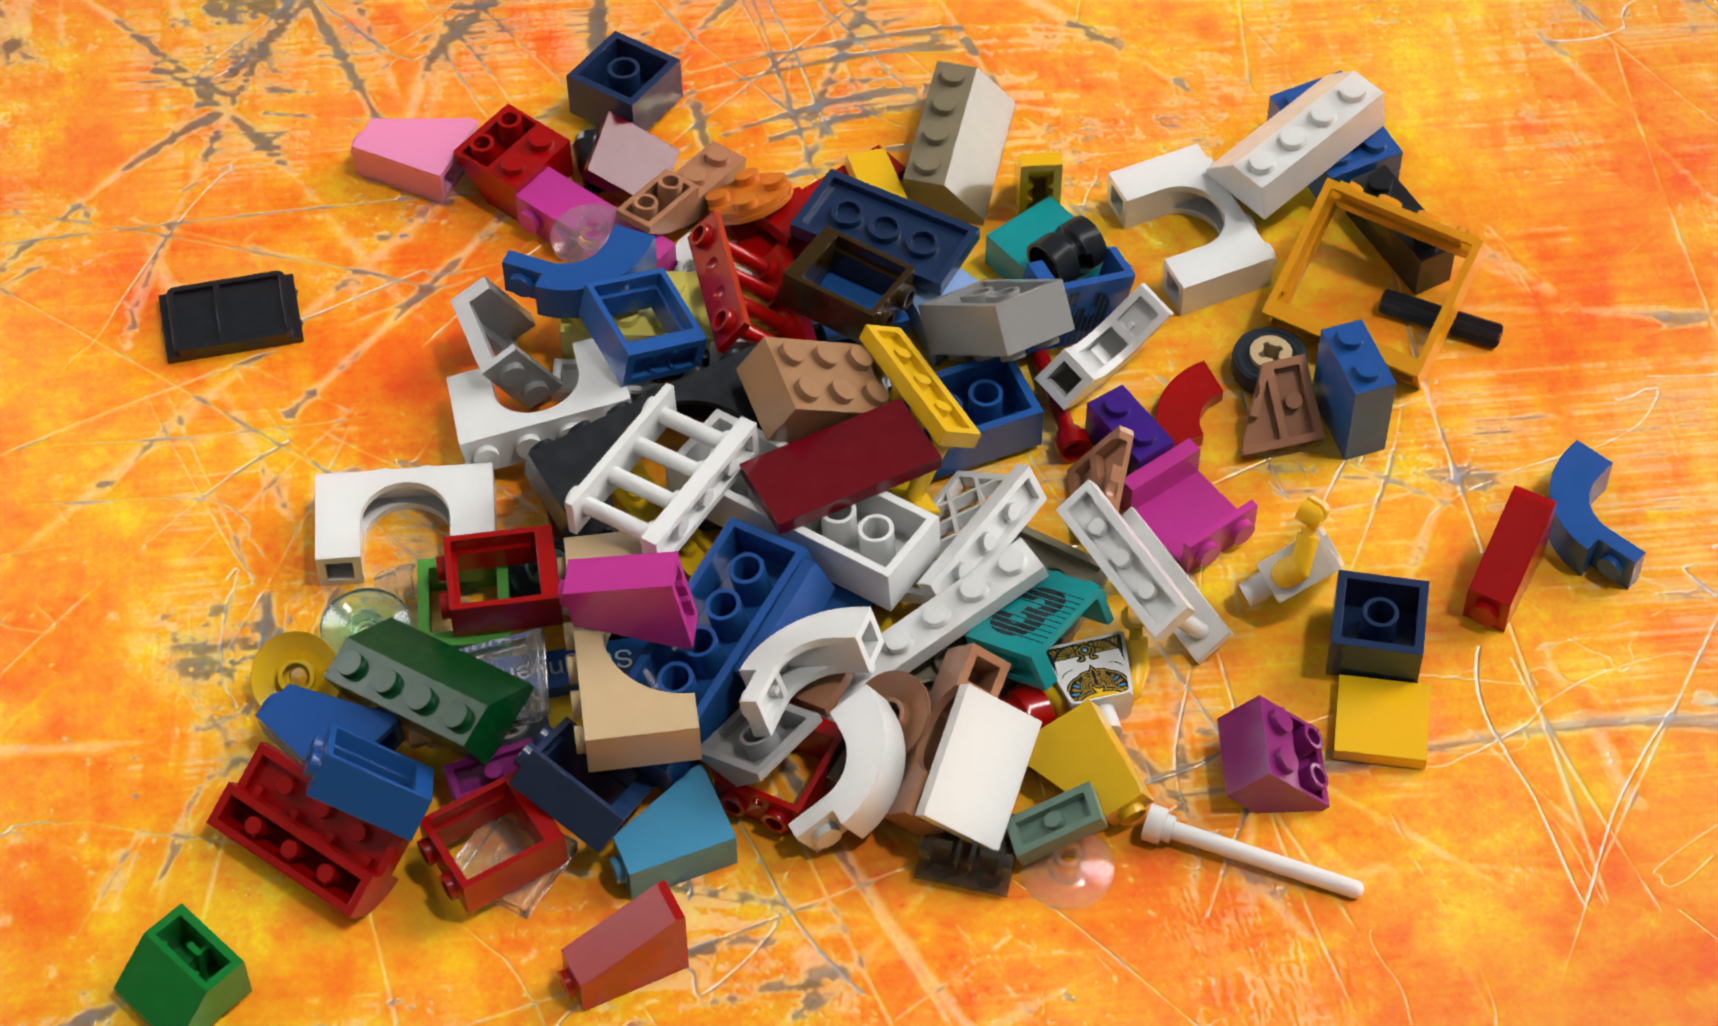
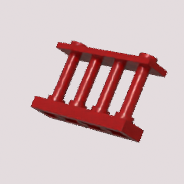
[687,209,817,354]

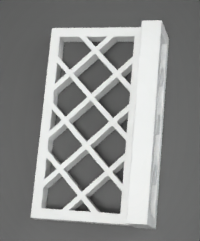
[900,464,1047,604]

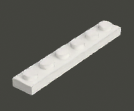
[805,537,1049,722]

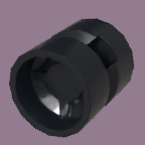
[1027,215,1107,283]

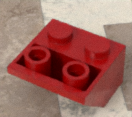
[453,103,573,221]

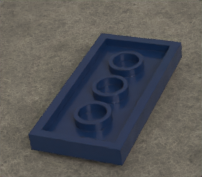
[790,169,980,296]

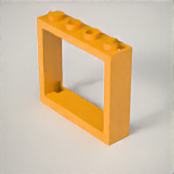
[1261,177,1486,389]

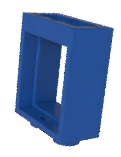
[578,267,708,387]
[302,722,434,842]

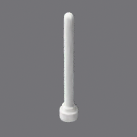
[1141,803,1364,899]

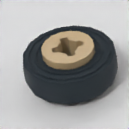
[1231,327,1309,394]

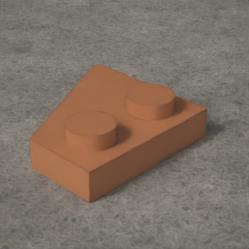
[1240,354,1325,458]
[1067,425,1134,542]

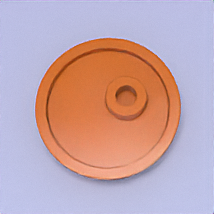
[705,167,793,225]

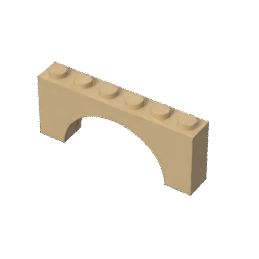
[556,531,702,772]

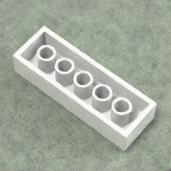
[665,409,941,611]

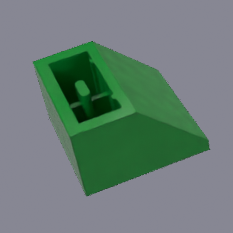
[113,903,252,1026]

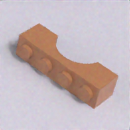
[884,643,1011,836]

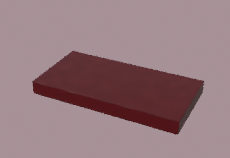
[739,398,942,535]

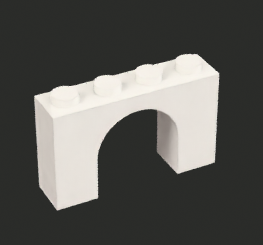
[1106,143,1276,316]
[446,338,633,470]
[315,462,497,586]

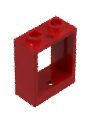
[436,524,563,637]
[714,717,846,836]
[417,769,569,914]

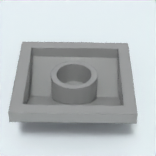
[701,703,823,787]

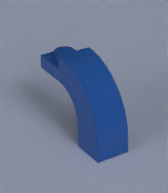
[502,225,657,319]
[1547,440,1646,589]

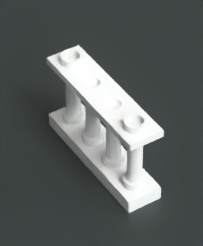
[564,383,759,554]
[1056,479,1233,664]

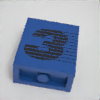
[1022,246,1136,354]

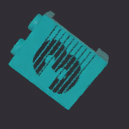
[965,569,1114,691]

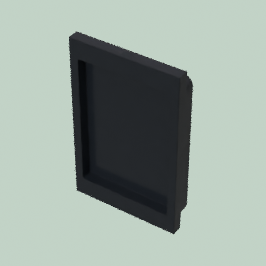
[158,271,304,364]

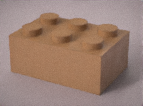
[736,337,891,442]

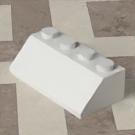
[1206,70,1385,220]

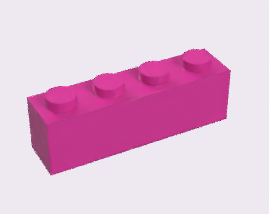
[515,166,677,271]

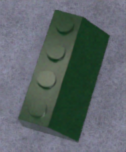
[323,617,535,767]

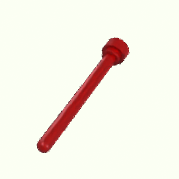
[1031,350,1092,463]

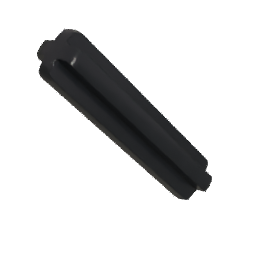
[1379,289,1504,348]

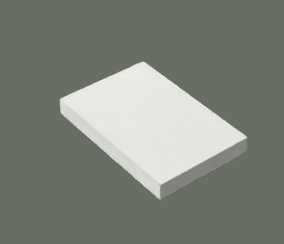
[915,683,1042,852]

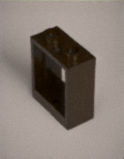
[779,225,916,344]

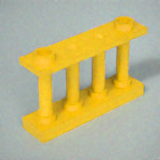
[859,324,982,516]

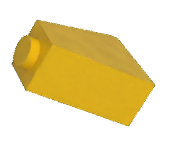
[1028,699,1154,826]

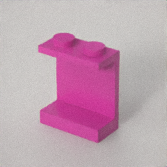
[1120,438,1258,574]

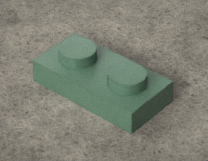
[1007,781,1108,866]

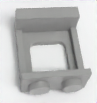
[450,276,563,410]

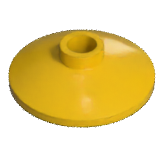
[250,631,340,706]

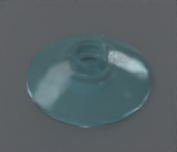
[320,588,412,654]

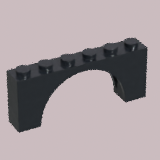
[524,343,791,538]

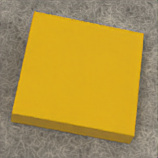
[1332,674,1431,770]

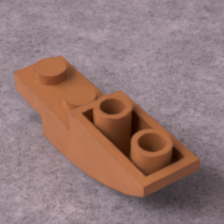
[615,141,746,235]

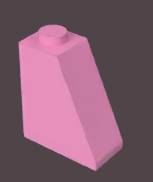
[351,118,479,204]

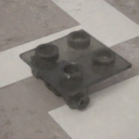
[914,813,1017,897]

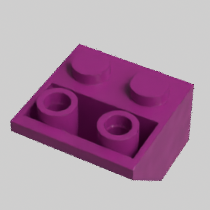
[1217,695,1330,813]

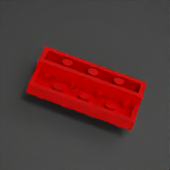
[206,742,410,918]

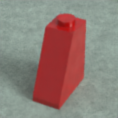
[1462,485,1557,632]
[557,880,689,1012]

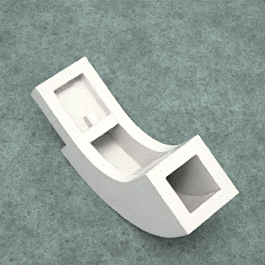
[1034,283,1174,410]
[739,607,885,737]
[788,684,906,853]

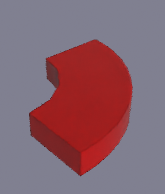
[1155,361,1223,447]

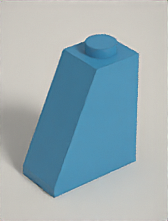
[608,764,738,900]

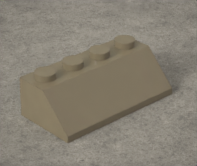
[903,61,1016,226]

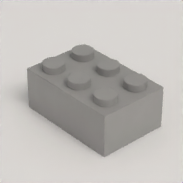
[918,279,1075,362]

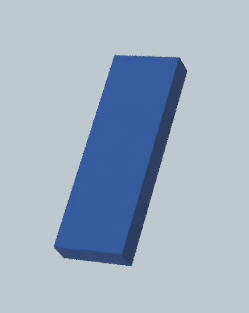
[734,559,835,682]

